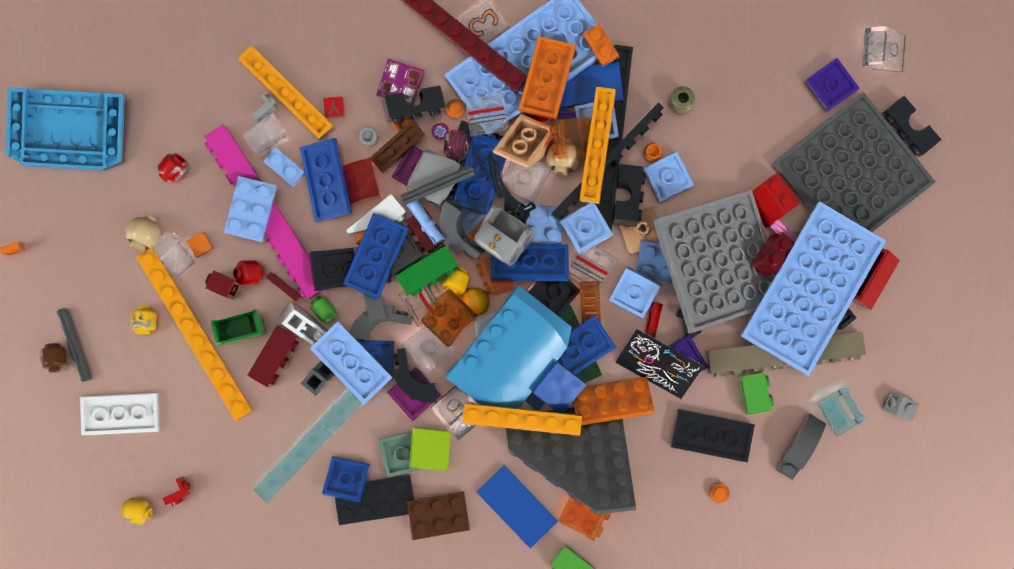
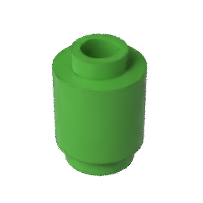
[310,295,338,324]

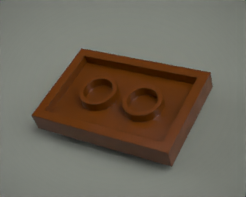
[406,491,470,540]

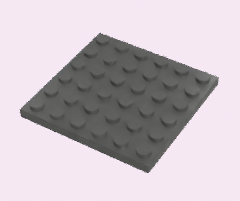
[772,92,936,232]

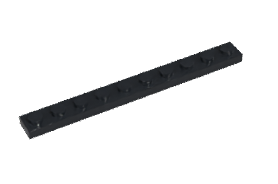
[595,45,633,232]

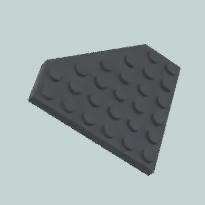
[506,408,636,515]

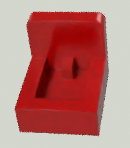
[162,477,191,507]

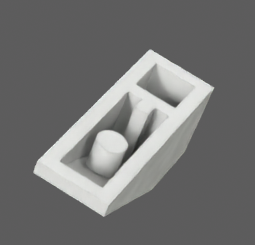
[346,194,407,235]
[279,301,328,345]

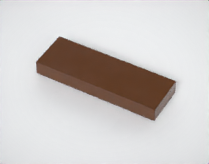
[370,120,426,173]

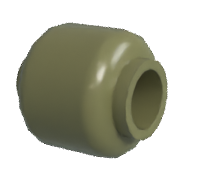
[669,86,695,113]

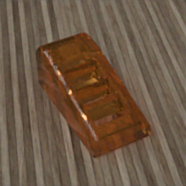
[580,281,601,322]

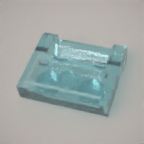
[817,385,867,436]

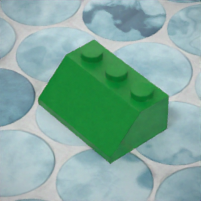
[395,244,458,297]

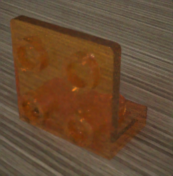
[476,257,514,297]

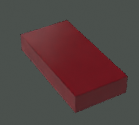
[266,272,302,303]

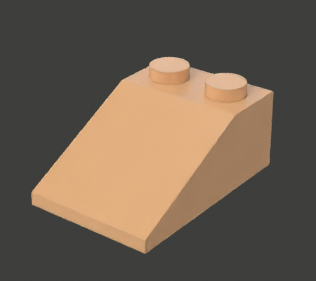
[493,114,555,168]

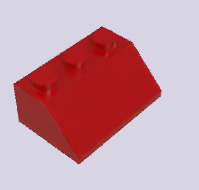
[852,248,900,310]

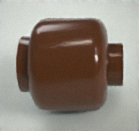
[40,343,67,373]

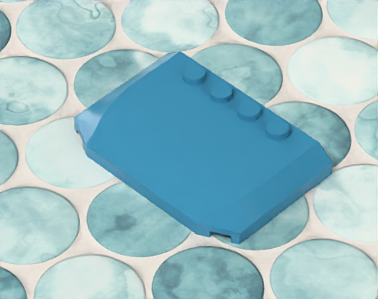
[6,87,125,170]
[444,284,572,408]

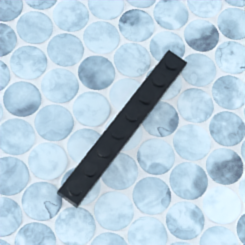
[550,102,664,221]

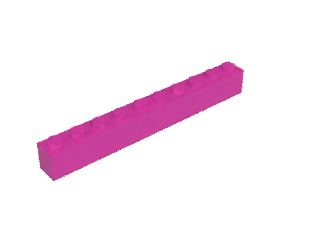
[204,124,324,299]

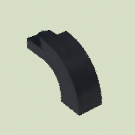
[392,348,438,403]

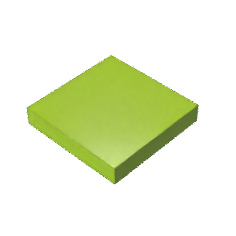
[409,428,451,471]

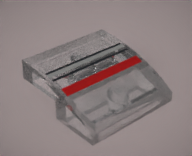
[465,91,509,136]
[569,246,618,294]
[399,282,454,328]

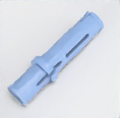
[407,200,445,245]

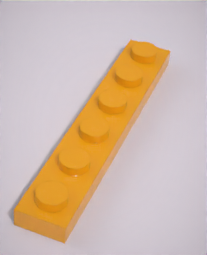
[238,45,333,140]
[580,87,616,204]
[462,403,582,436]

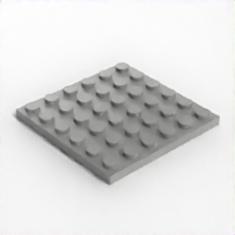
[653,190,776,333]

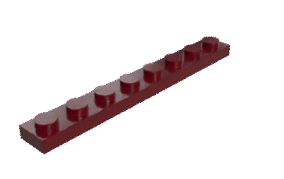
[401,0,527,93]

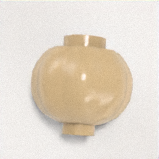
[546,139,582,176]
[125,215,162,252]

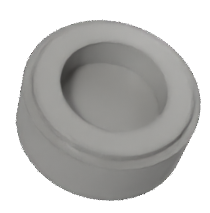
[358,127,378,147]

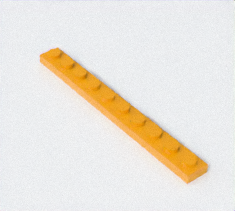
[136,248,253,421]

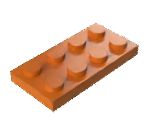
[519,36,576,120]
[573,377,655,425]

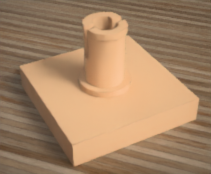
[619,206,659,255]

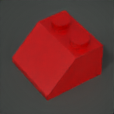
[752,172,800,228]

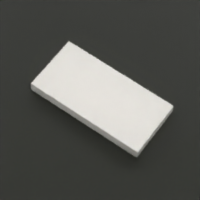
[80,393,160,435]

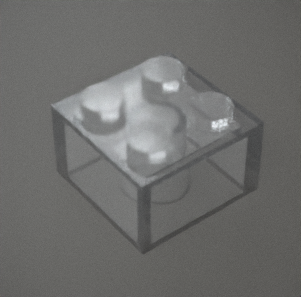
[499,161,551,203]
[402,320,457,375]

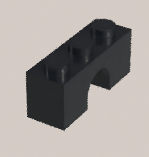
[382,85,446,124]
[883,95,942,157]
[613,164,646,227]

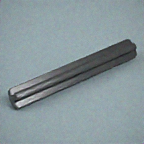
[401,166,475,205]
[56,308,91,382]

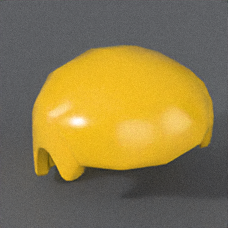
[459,287,490,316]

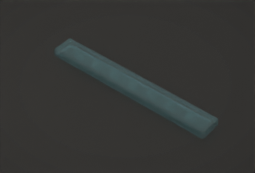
[253,389,362,503]

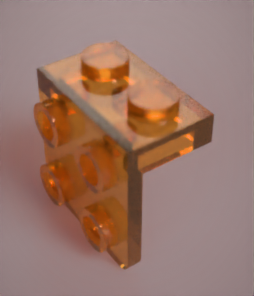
[550,117,591,159]
[421,289,477,347]
[559,497,611,541]

